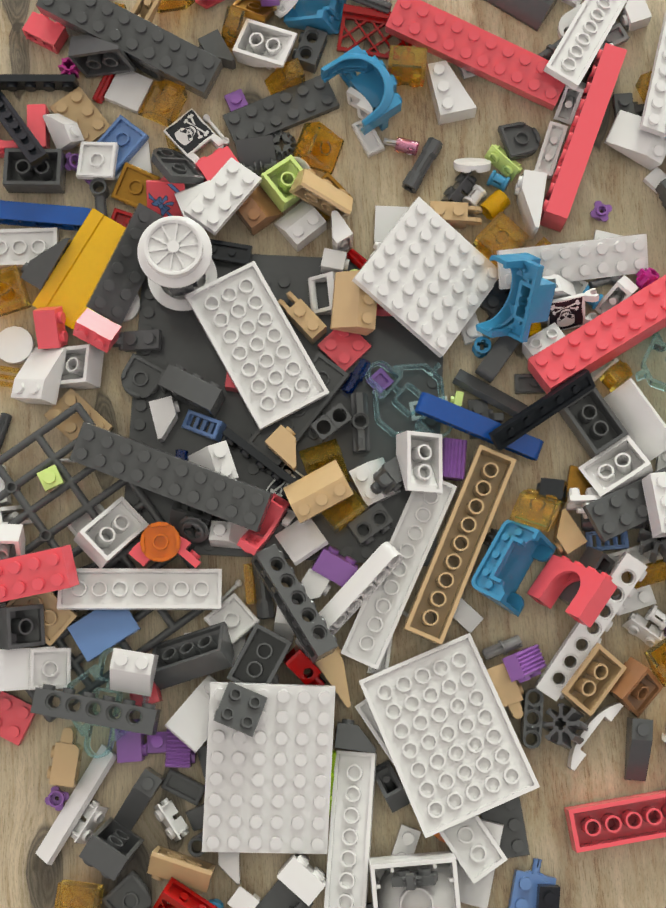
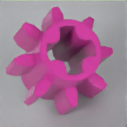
[58,57,81,78]
[636,267,660,289]

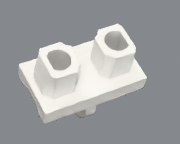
[565,487,600,519]

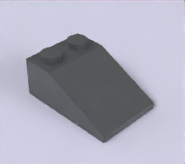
[68,34,136,78]

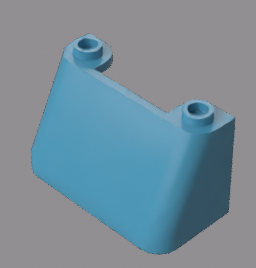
[284,0,346,35]
[471,519,556,617]

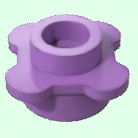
[64,152,79,172]
[590,201,612,222]
[45,786,69,811]

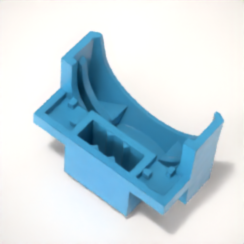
[321,45,402,135]
[476,253,556,343]

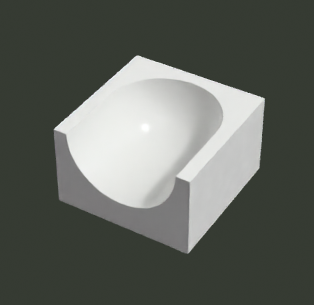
[369,850,461,908]

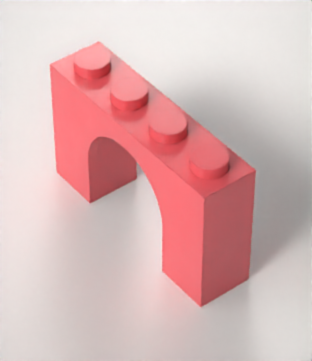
[0,104,50,158]
[527,554,617,628]

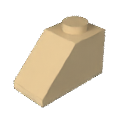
[265,425,297,471]
[553,508,588,556]

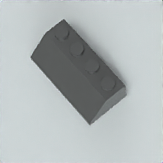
[485,0,557,31]
[152,621,234,690]

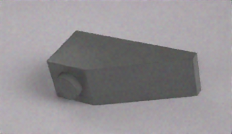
[20,238,72,290]
[624,717,653,781]
[114,767,165,831]

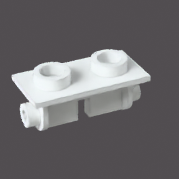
[622,612,666,649]
[153,798,189,842]
[70,800,109,845]

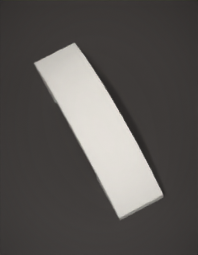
[567,702,624,771]

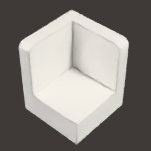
[227,886,261,908]

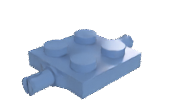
[508,858,556,908]

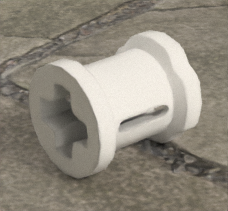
[462,184,487,206]
[644,604,666,631]

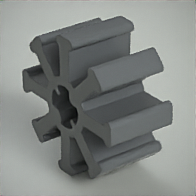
[637,521,666,563]
[542,703,588,749]

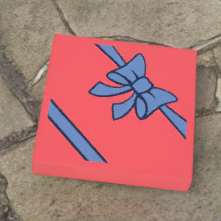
[146,180,185,217]

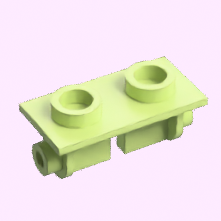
[484,144,523,182]

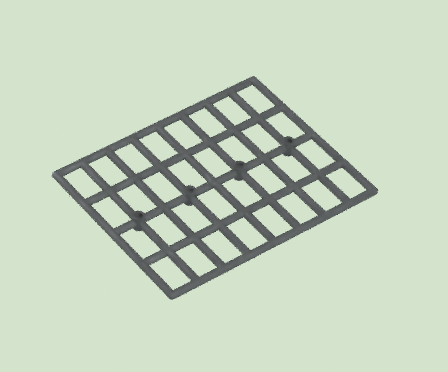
[0,402,205,722]

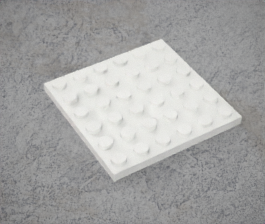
[352,197,498,358]

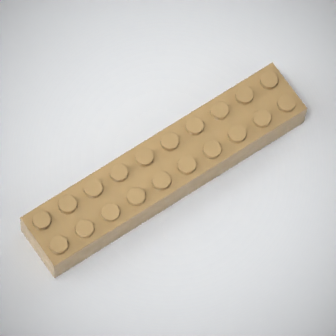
[402,444,516,645]

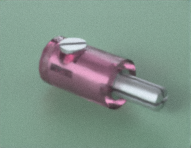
[383,137,420,156]

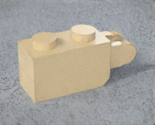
[429,201,483,229]
[278,291,327,345]
[487,662,524,719]
[47,726,83,787]

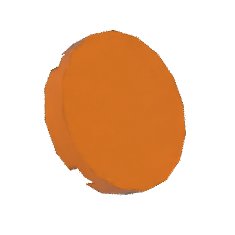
[140,522,181,562]

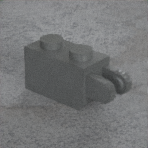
[370,456,404,494]

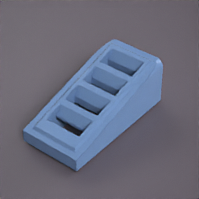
[181,409,227,442]
[585,531,629,551]

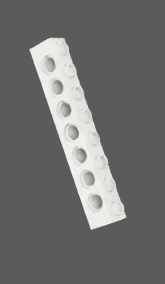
[534,552,648,702]

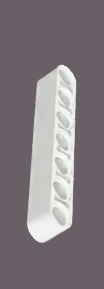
[295,542,403,658]

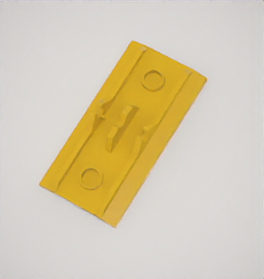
[32,208,126,330]

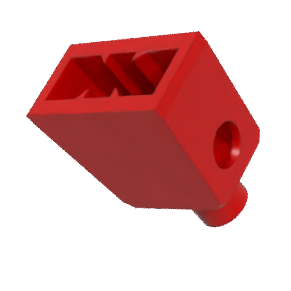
[283,645,326,685]

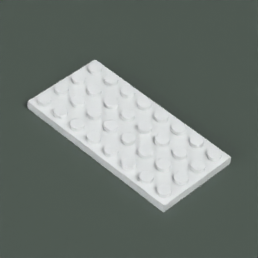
[185,261,329,430]

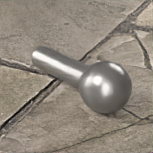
[589,275,623,289]

